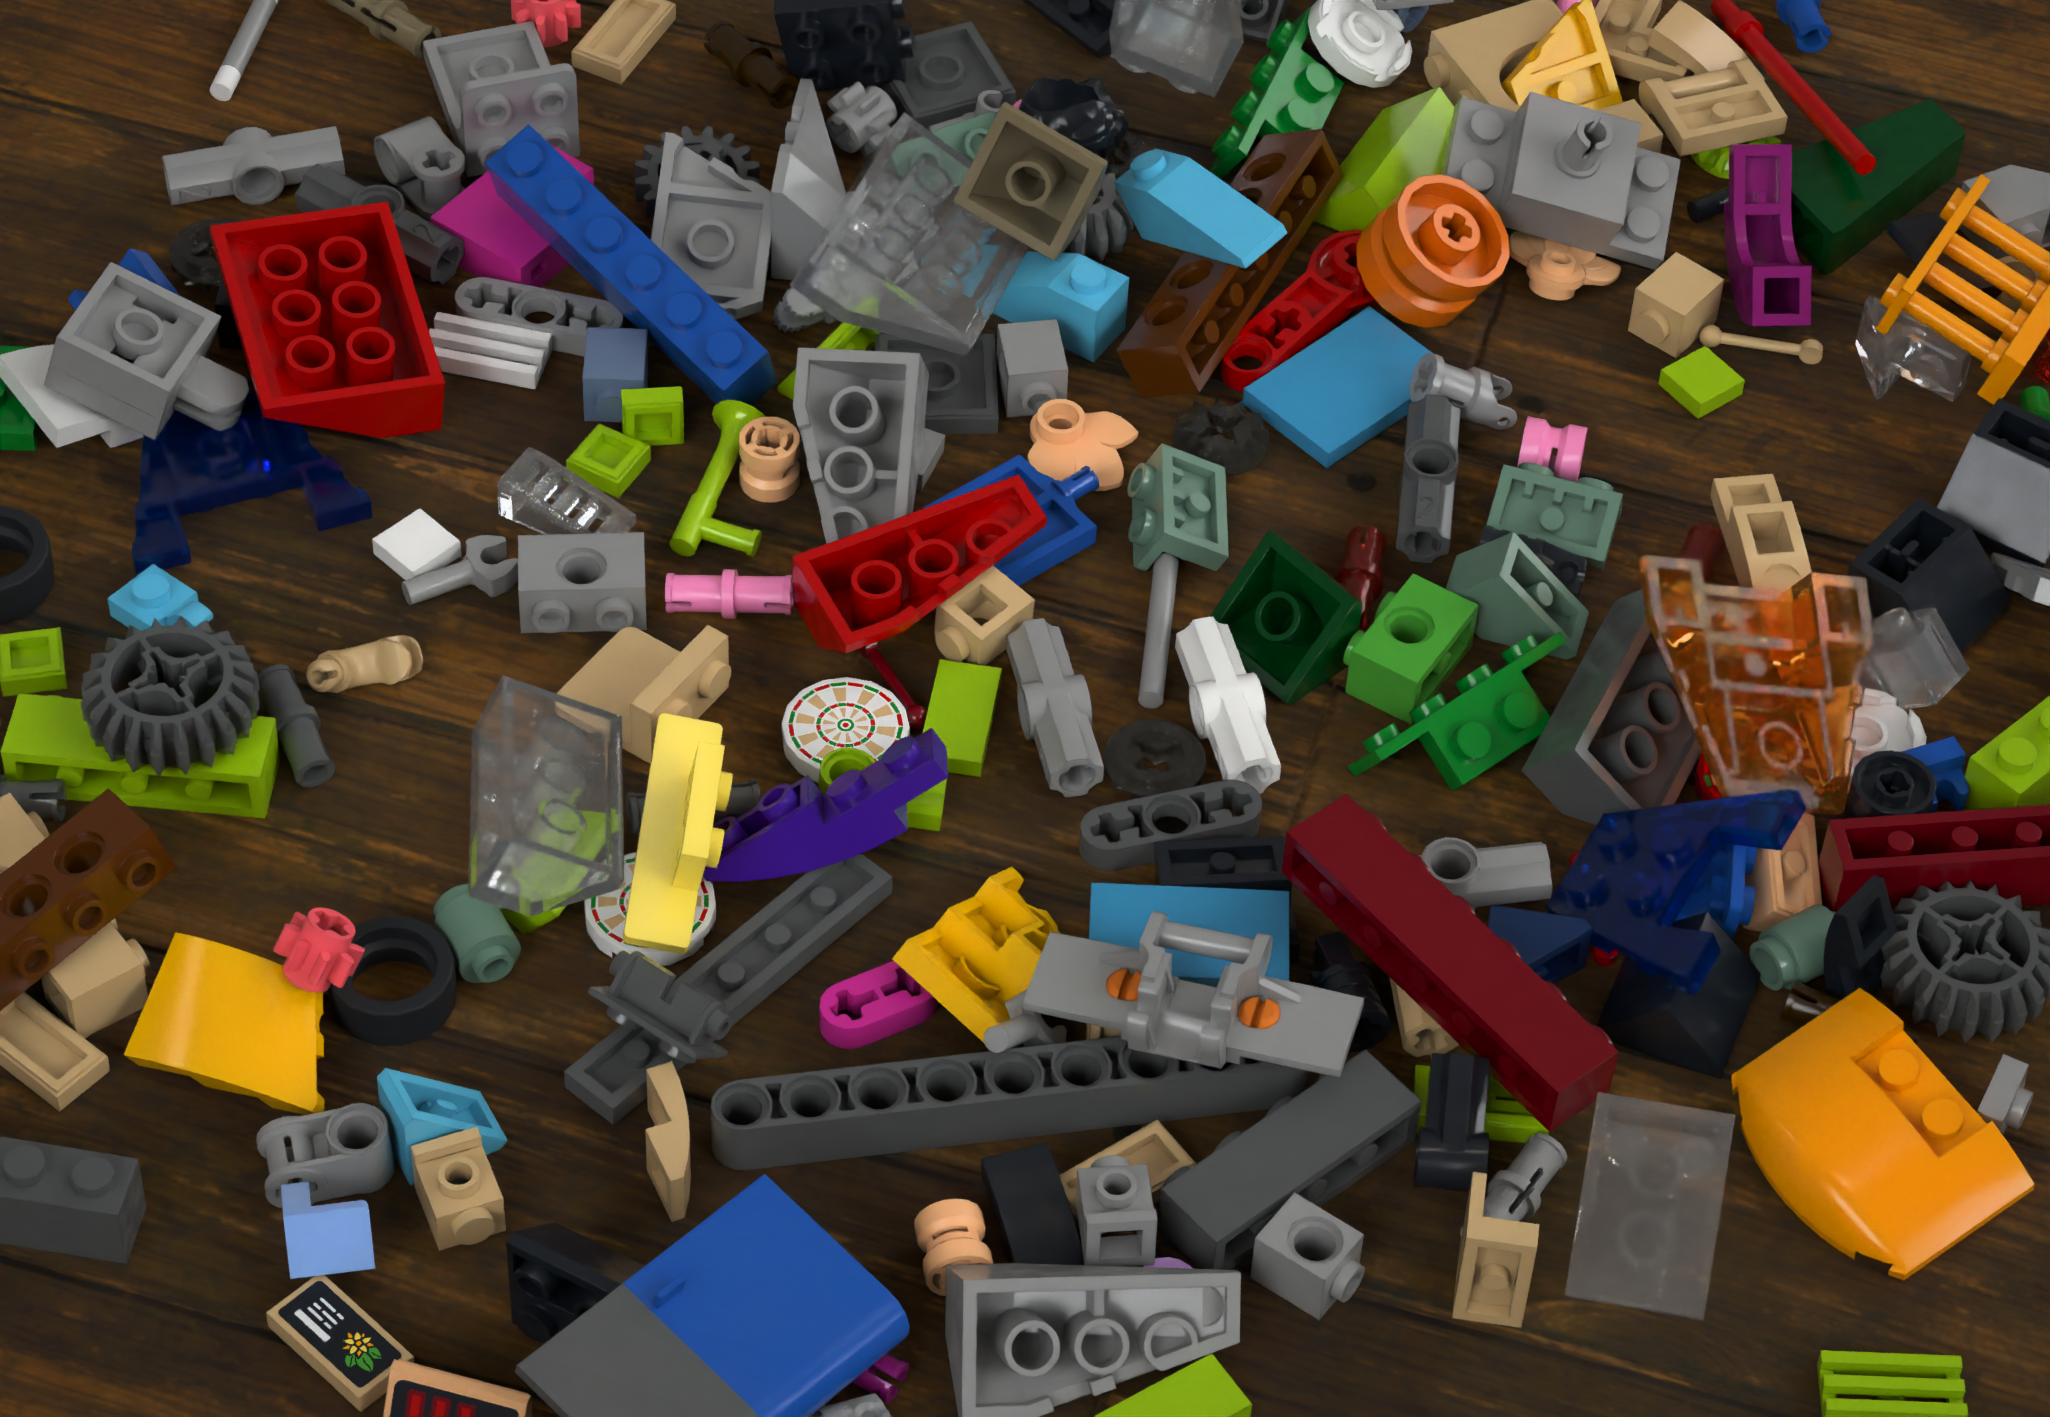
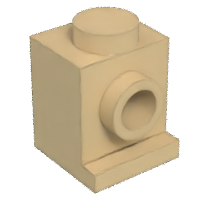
[934,566,1035,666]
[410,1127,506,1251]

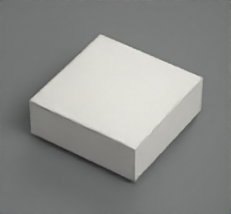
[372,508,461,580]

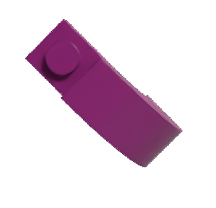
[1724,144,1812,326]

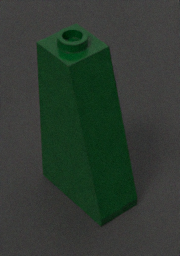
[1791,98,1966,276]

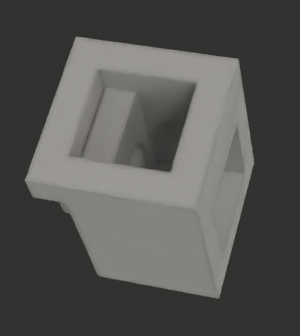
[1076,1155,1157,1267]

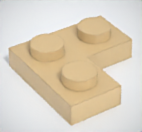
[1594,0,1691,82]

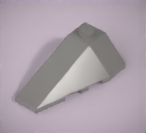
[771,78,859,281]
[793,347,929,543]
[945,1263,1241,1417]

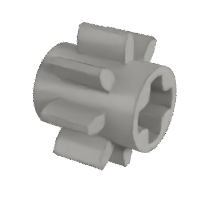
[827,81,897,157]

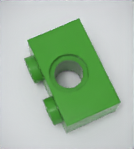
[1343,574,1479,724]

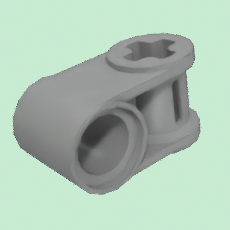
[374,116,465,220]
[256,1103,395,1208]

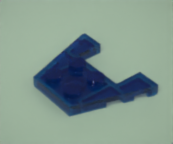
[132,392,373,576]
[1546,789,1806,995]

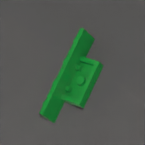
[1209,7,1344,179]
[1348,632,1566,791]

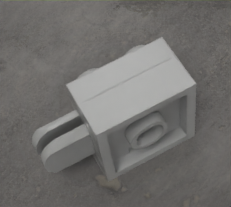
[44,262,249,440]

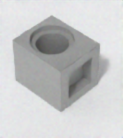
[996,319,1068,417]
[1250,1192,1365,1320]

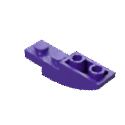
[703,728,948,882]

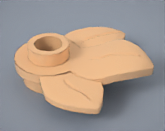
[1509,231,1621,301]
[1027,399,1138,491]

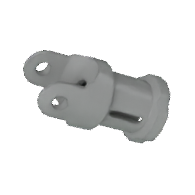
[1409,353,1517,430]

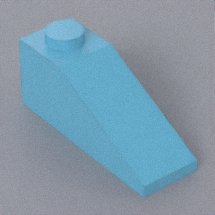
[1113,148,1287,269]
[946,249,1129,363]

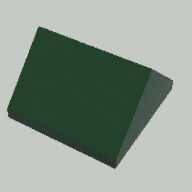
[1209,530,1363,705]

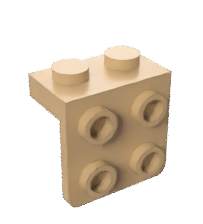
[555,625,731,763]

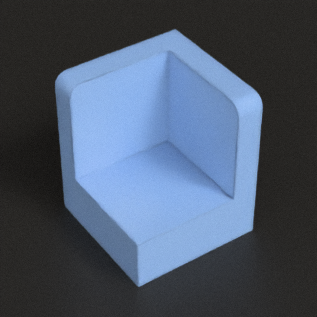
[281,1181,375,1279]

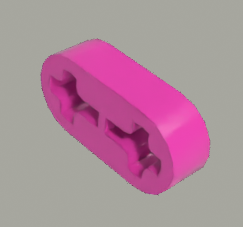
[819,961,938,1049]

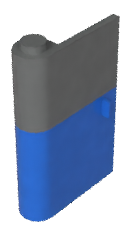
[515,1174,910,1417]

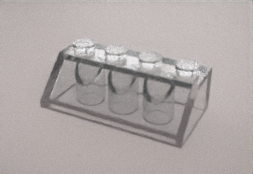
[468,675,624,916]

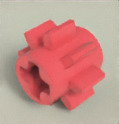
[511,0,581,47]
[273,907,365,992]

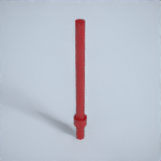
[1711,0,1876,175]

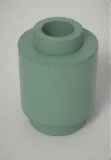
[433,884,521,983]
[1749,904,1836,991]

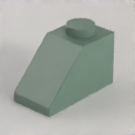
[1446,532,1589,660]

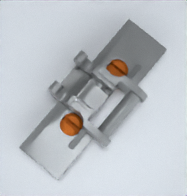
[1023,911,1364,1077]

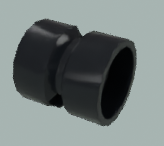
[1842,750,1937,819]

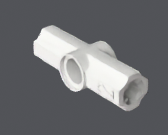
[1175,616,1281,794]

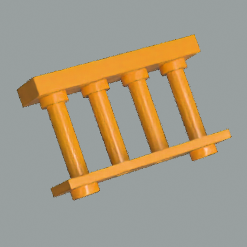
[1876,174,2050,405]

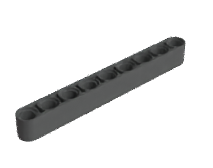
[711,1036,1309,1170]

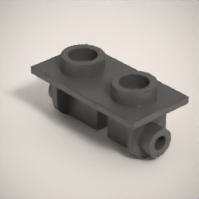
[587,950,733,1064]

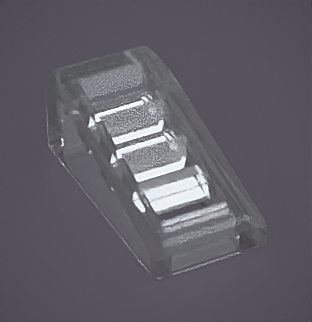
[497,447,636,535]

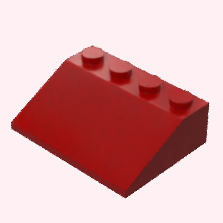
[210,202,445,438]

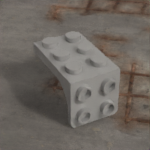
[423,21,580,177]

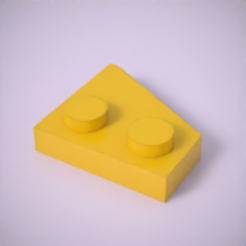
[1501,0,1623,110]

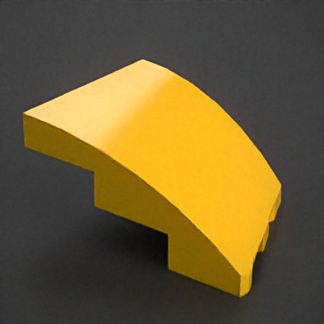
[892,867,1061,1044]
[124,932,325,1115]

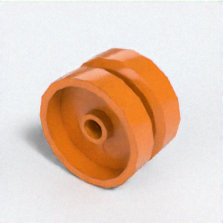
[1356,174,1510,328]

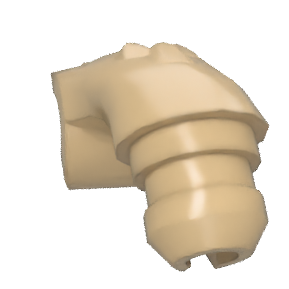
[306,635,423,693]

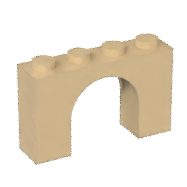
[1424,0,1663,153]

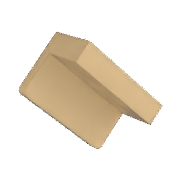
[1452,1172,1539,1328]

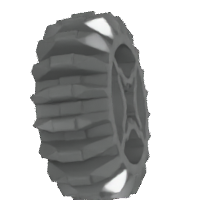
[81,616,260,777]
[1880,880,2050,1044]

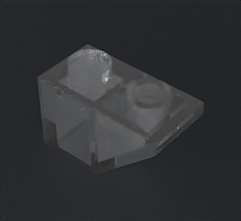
[1825,607,1970,710]

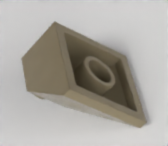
[953,102,1108,261]

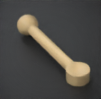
[1699,325,1823,364]

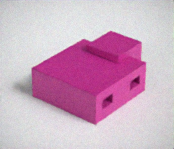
[430,144,594,288]

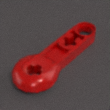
[1221,229,1380,392]

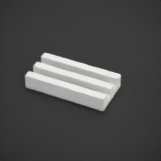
[429,312,553,389]

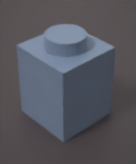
[582,327,649,422]

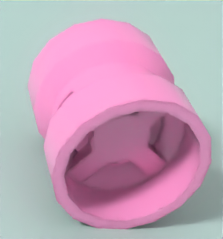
[1517,416,1588,482]

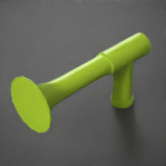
[669,400,766,557]

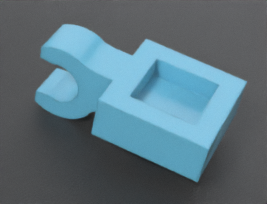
[107,564,213,631]

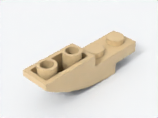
[1710,474,1829,694]

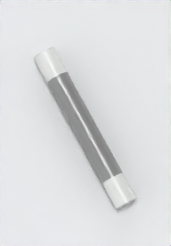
[210,0,278,101]

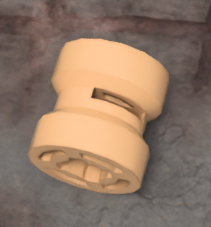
[739,417,800,503]
[914,1198,993,1296]

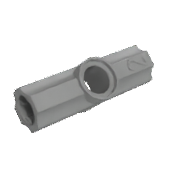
[161,126,345,206]
[1006,618,1104,797]
[1418,837,1552,911]

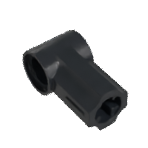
[1414,1053,1490,1192]

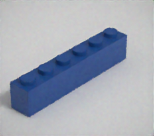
[484,124,778,405]

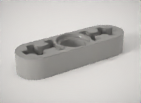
[455,277,623,357]

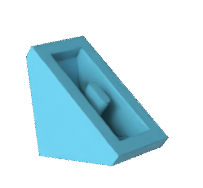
[377,1068,508,1185]

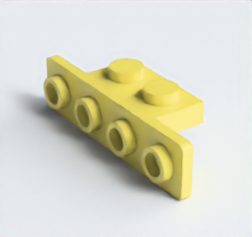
[623,713,733,954]

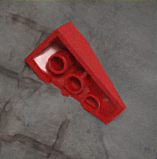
[792,474,1047,653]

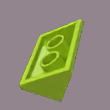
[1314,87,1454,232]

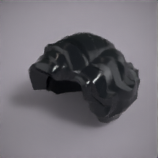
[1019,76,1129,159]

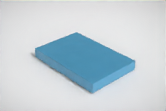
[1242,306,1447,468]
[1089,883,1289,987]

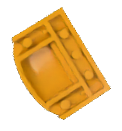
[1731,988,2035,1281]

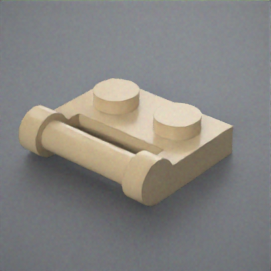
[1639,58,1788,156]

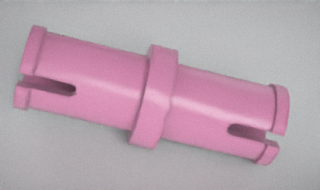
[665,569,794,619]

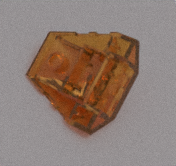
[1639,555,1874,815]

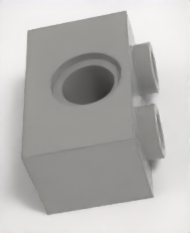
[518,532,647,633]

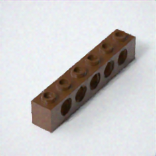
[1116,129,1344,397]
[0,788,177,1011]

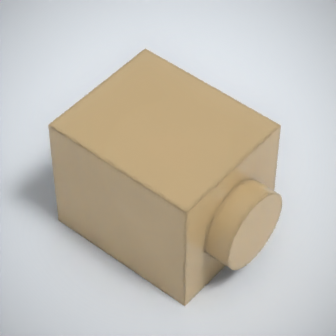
[1628,252,1724,358]

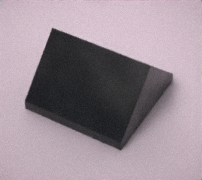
[1596,912,1761,1079]

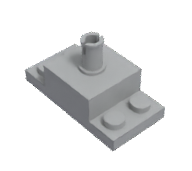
[1442,91,1681,270]

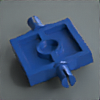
[923,454,1099,586]

